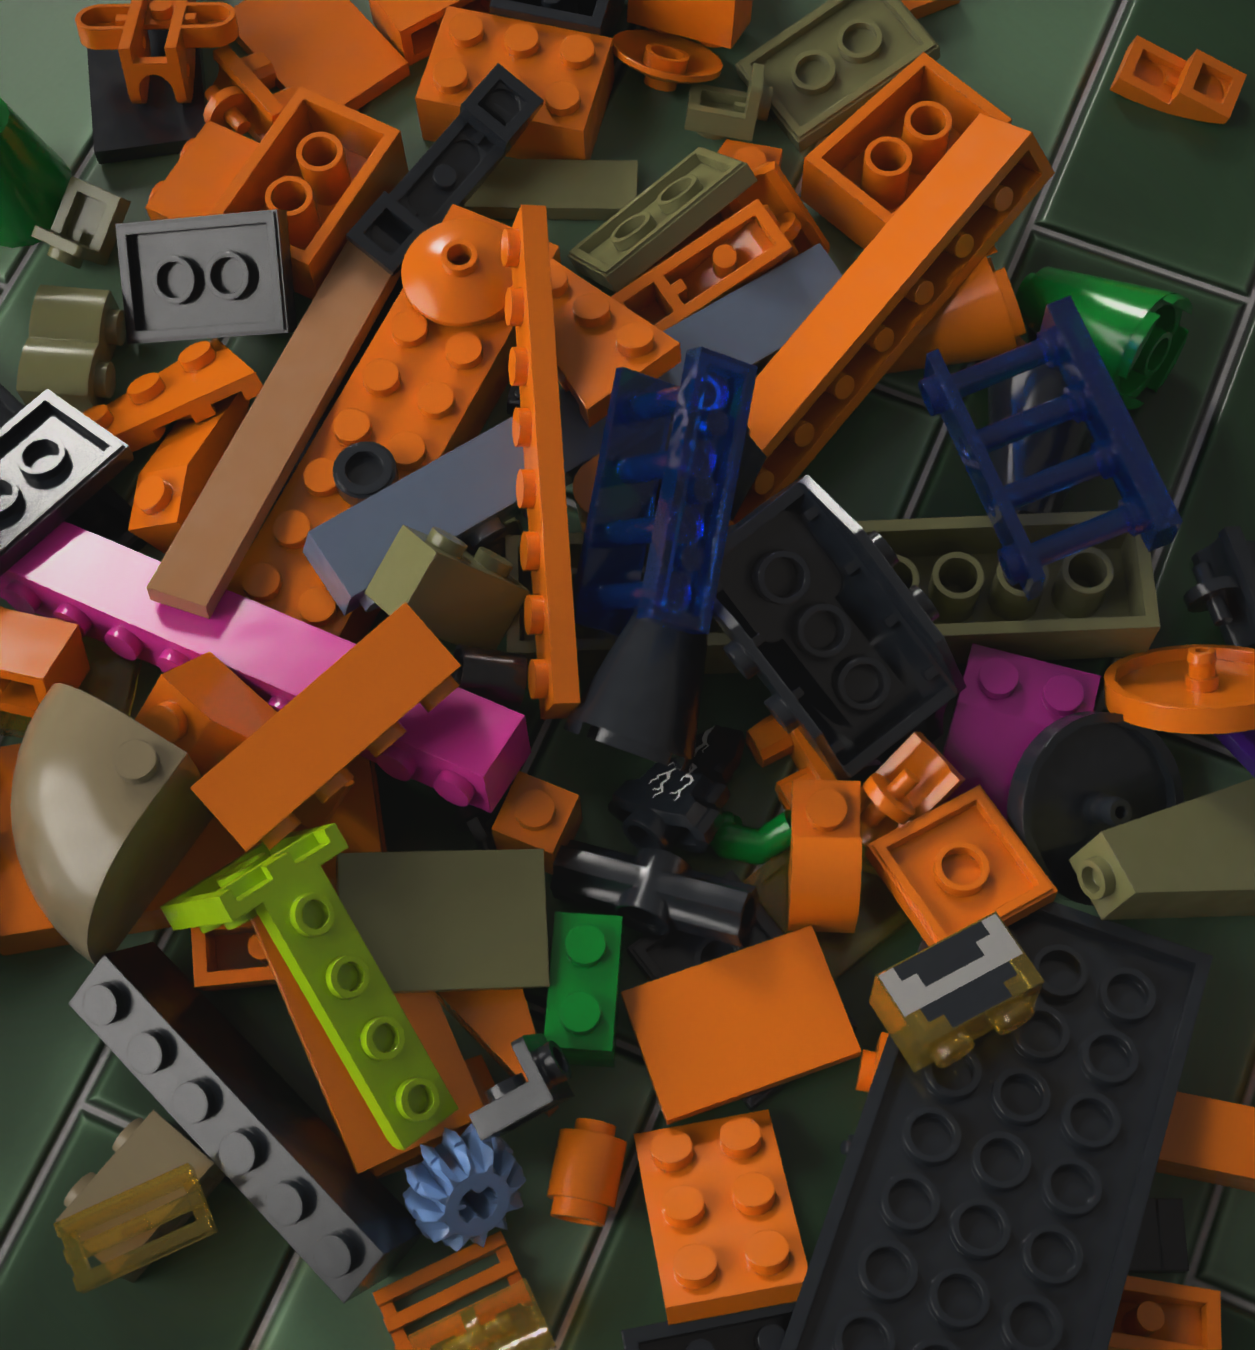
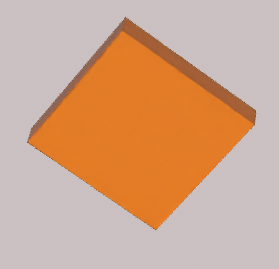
[865,785,1058,948]

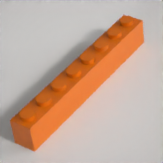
[689,113,1055,527]

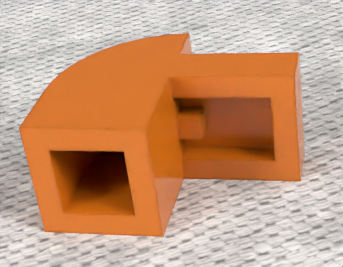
[787,779,862,933]

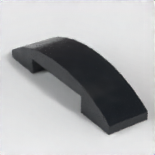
[346,63,544,276]

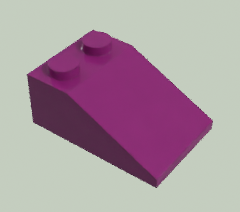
[940,643,1101,822]

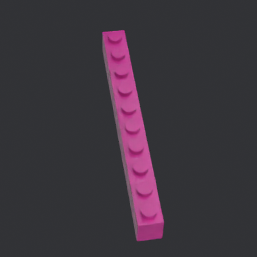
[0,521,531,813]

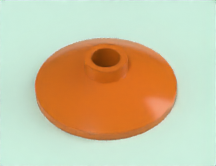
[613,29,723,92]
[401,219,513,327]

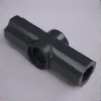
[550,840,759,947]

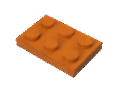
[633,1109,808,1325]

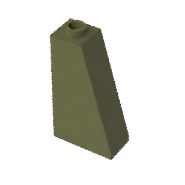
[1069,778,1255,920]

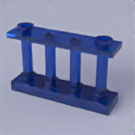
[918,296,1183,601]
[573,346,758,636]

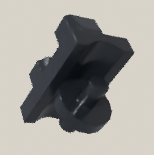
[1183,526,1255,649]

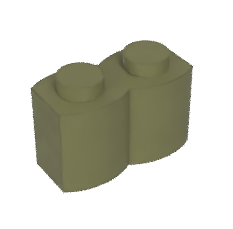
[16,285,126,413]

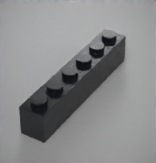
[68,942,422,1303]

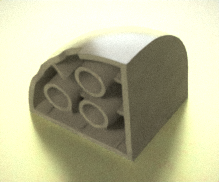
[10,683,214,966]

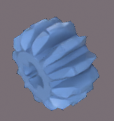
[402,1123,526,1252]

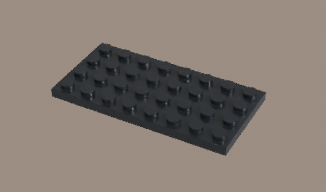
[780,902,1213,1350]

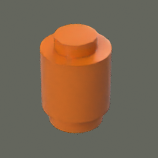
[546,1118,627,1227]

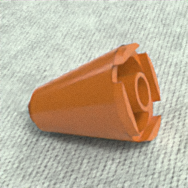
[886,245,1029,374]

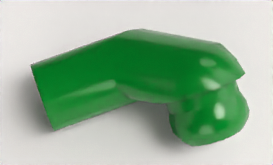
[709,810,791,865]

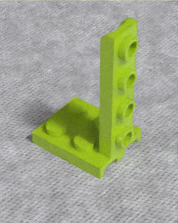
[160,823,459,1150]

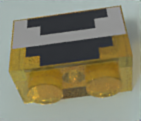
[869,912,1044,1072]

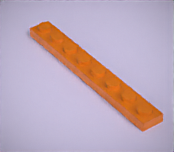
[501,205,580,719]

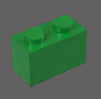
[544,912,624,1068]

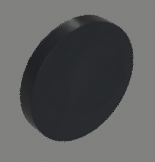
[1007,711,1184,906]

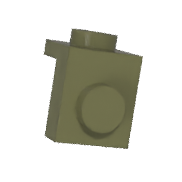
[684,63,773,141]
[31,176,131,269]

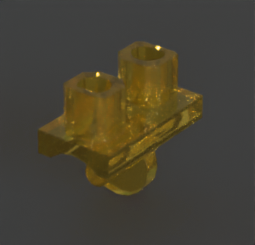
[408,1278,556,1350]

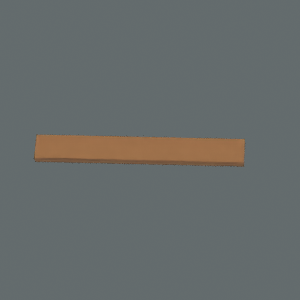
[146,240,401,619]

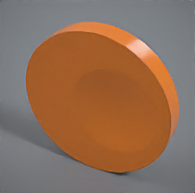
[1104,644,1255,734]

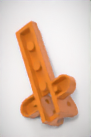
[75,0,239,104]

